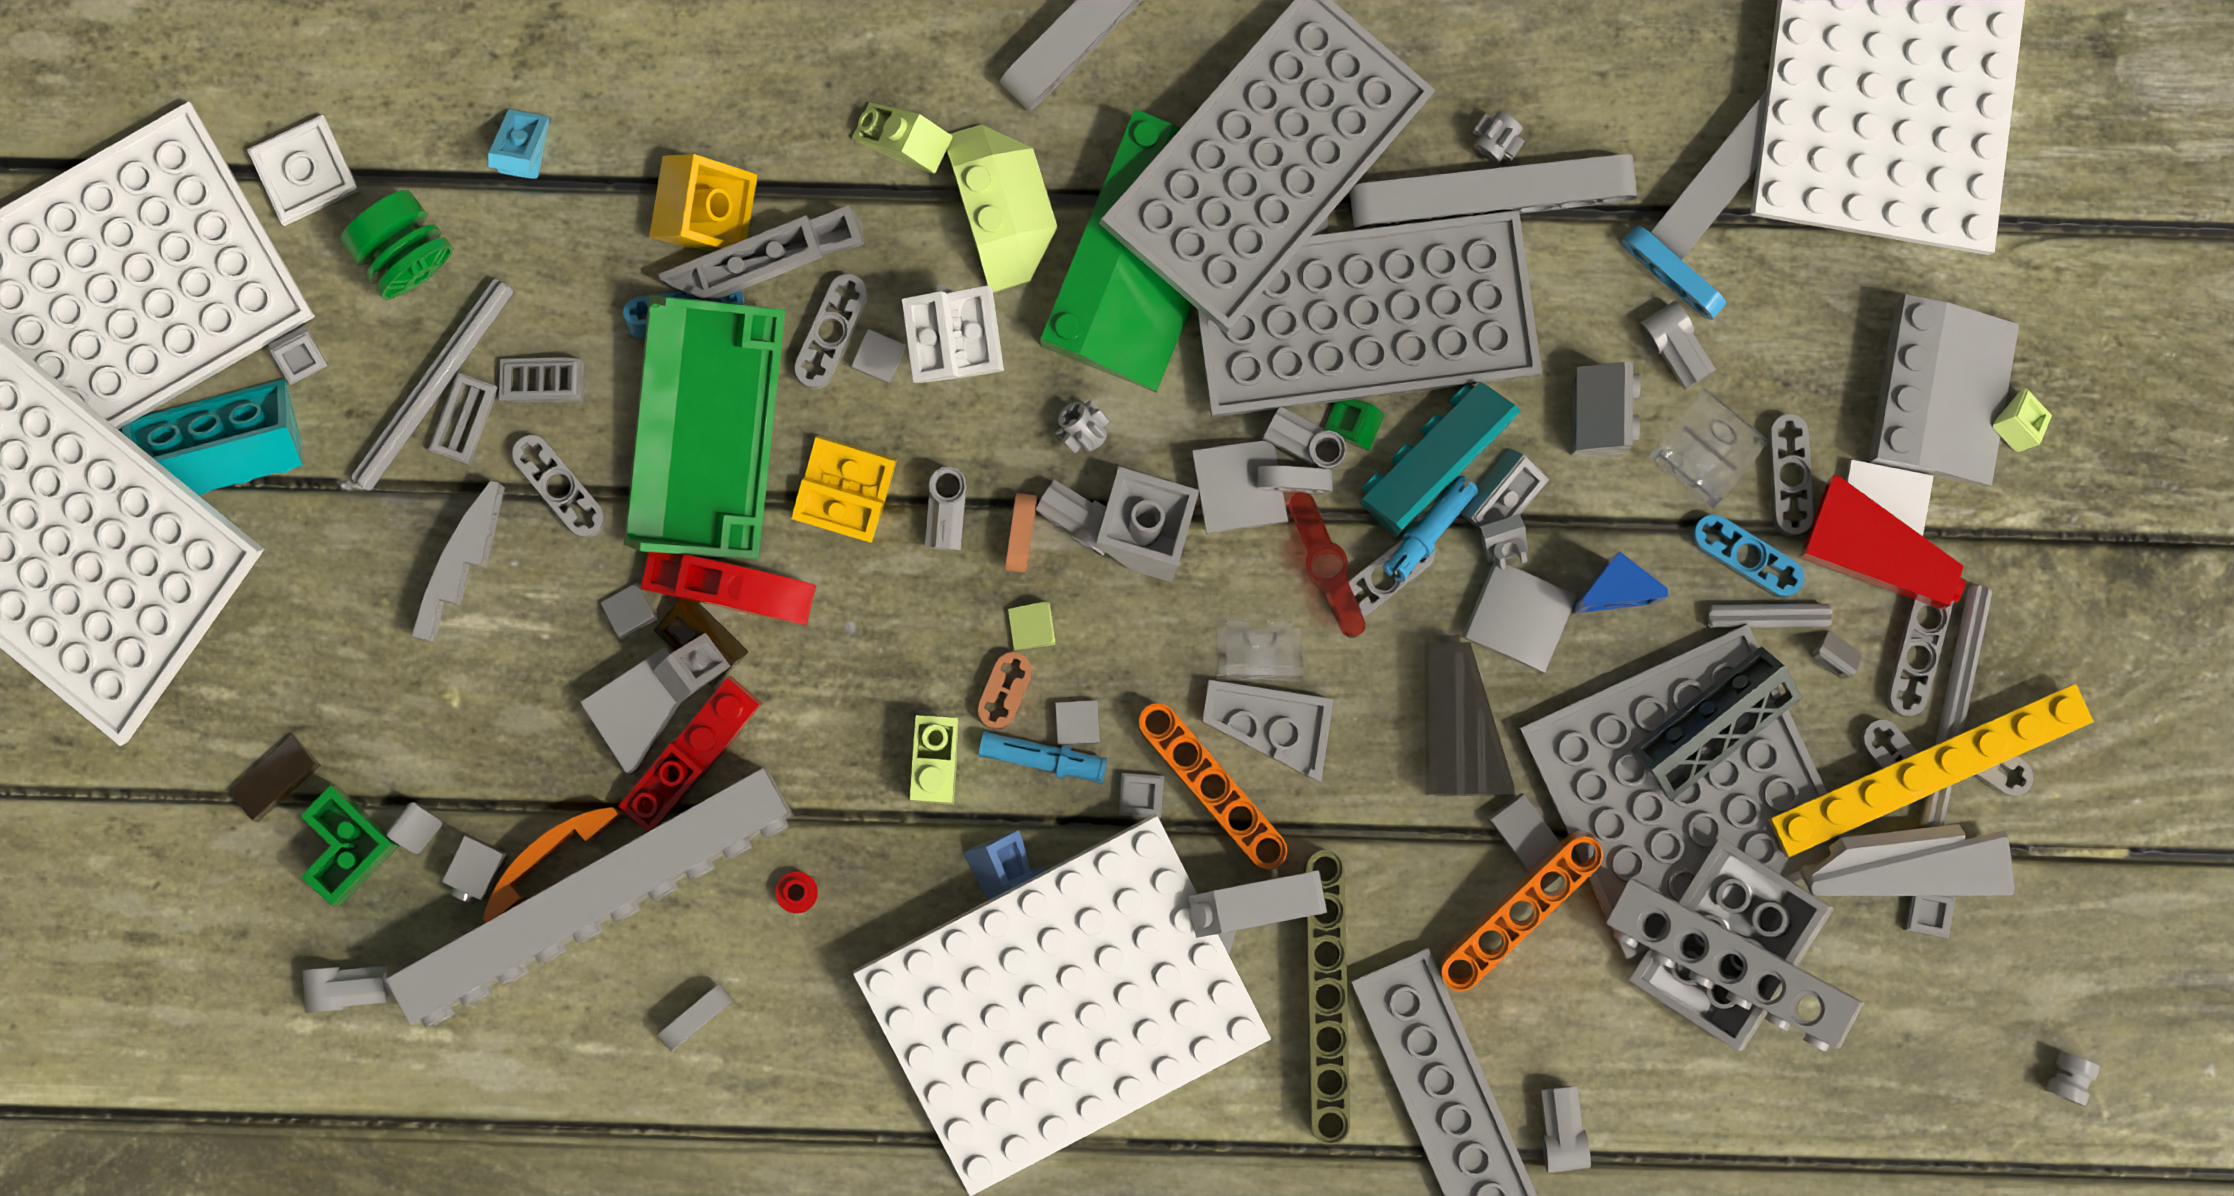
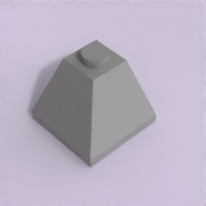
[1096,467,1199,582]

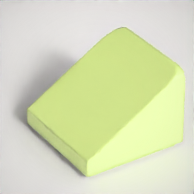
[1993,388,2052,452]
[1008,601,1056,651]

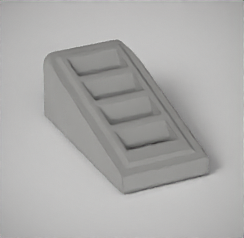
[499,357,585,403]

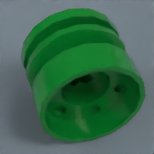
[339,190,454,300]

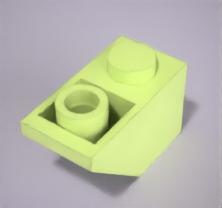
[852,102,953,173]
[910,715,958,805]

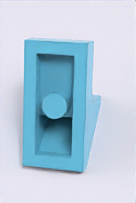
[488,109,549,179]

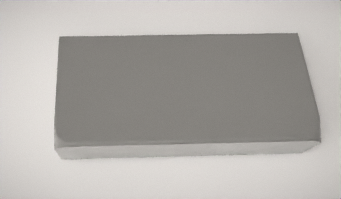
[1460,449,1549,530]

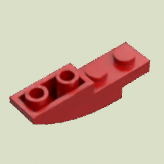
[640,552,816,626]
[618,676,763,832]

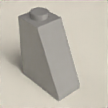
[580,647,681,775]
[1188,871,1327,938]

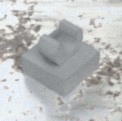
[1480,514,1528,570]

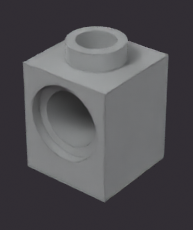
[443,836,509,904]

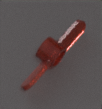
[1289,492,1366,638]

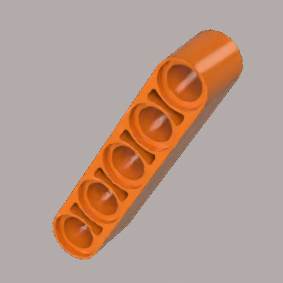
[1138,703,1288,870]
[1440,831,1603,992]

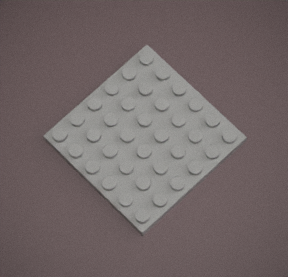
[1518,624,1848,959]

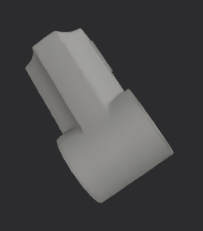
[1639,301,1716,390]
[1263,407,1347,471]
[925,466,967,551]
[1036,479,1107,556]
[302,966,390,1013]
[1540,1086,1591,1173]

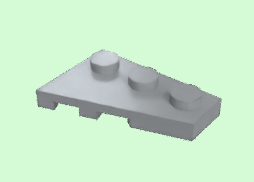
[1202,680,1334,783]

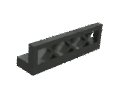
[1630,646,1802,801]

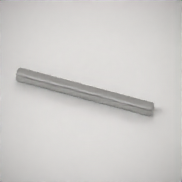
[351,279,513,491]
[1919,585,1992,828]

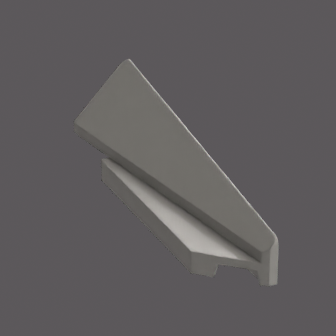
[659,205,864,301]
[1800,824,2015,896]

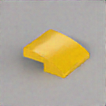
[791,435,898,543]

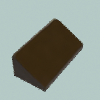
[654,599,748,688]
[229,734,321,822]

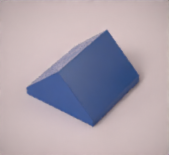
[1573,551,1669,614]

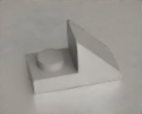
[654,633,731,704]

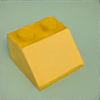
[649,154,758,252]

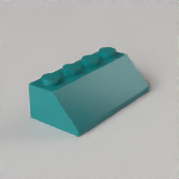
[122,379,303,495]
[1360,381,1521,538]

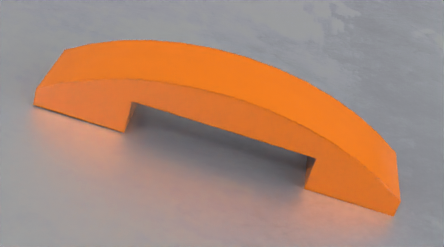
[483,807,622,923]

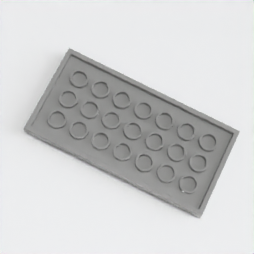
[1099,0,1436,334]
[1196,210,1542,417]

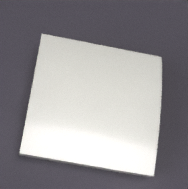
[902,286,1004,383]

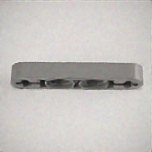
[1886,599,1954,717]

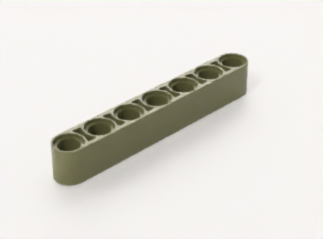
[1304,850,1350,1145]

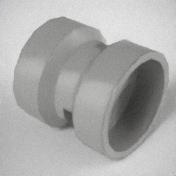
[2045,1051,2101,1107]

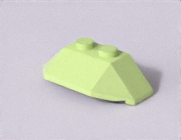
[946,124,1057,293]

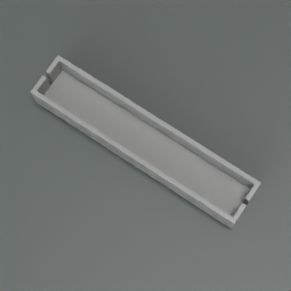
[386,768,794,1027]

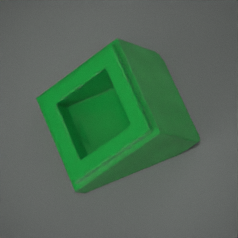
[1324,399,1384,451]

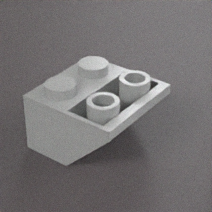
[1571,362,1640,457]

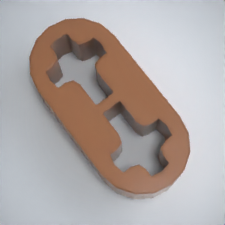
[1005,492,1037,574]
[978,652,1032,730]

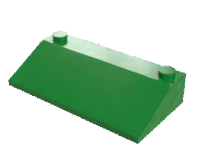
[1040,109,1192,393]
[623,294,785,559]

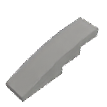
[412,481,505,643]

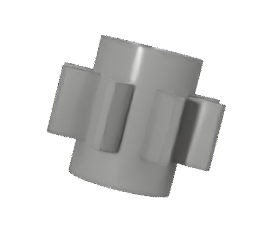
[1472,111,1525,163]
[1055,400,1110,453]

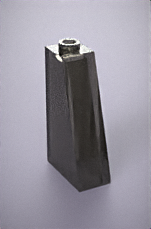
[1425,635,1515,796]

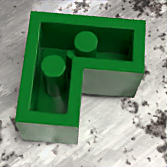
[301,785,400,907]

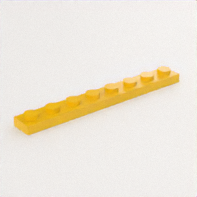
[1768,684,2094,858]

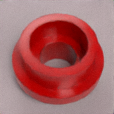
[776,871,818,914]

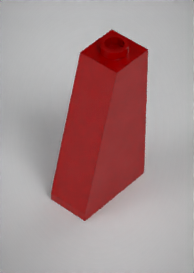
[1800,475,1966,610]

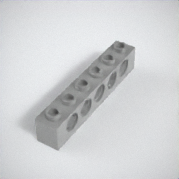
[1606,879,1864,1052]

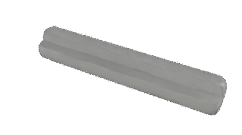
[1707,604,1833,628]

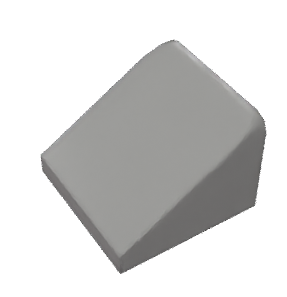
[269,323,327,385]
[601,582,658,640]
[1811,631,1862,679]
[386,802,442,854]

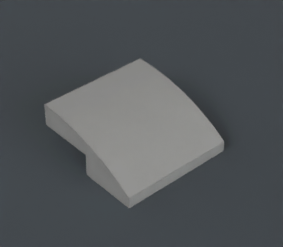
[1192,441,1288,535]
[1462,561,1577,673]

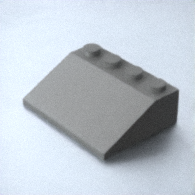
[1867,294,2019,487]
[1629,837,1834,1051]

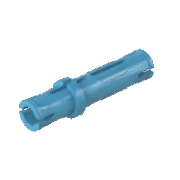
[1383,476,1478,582]
[979,731,1107,784]

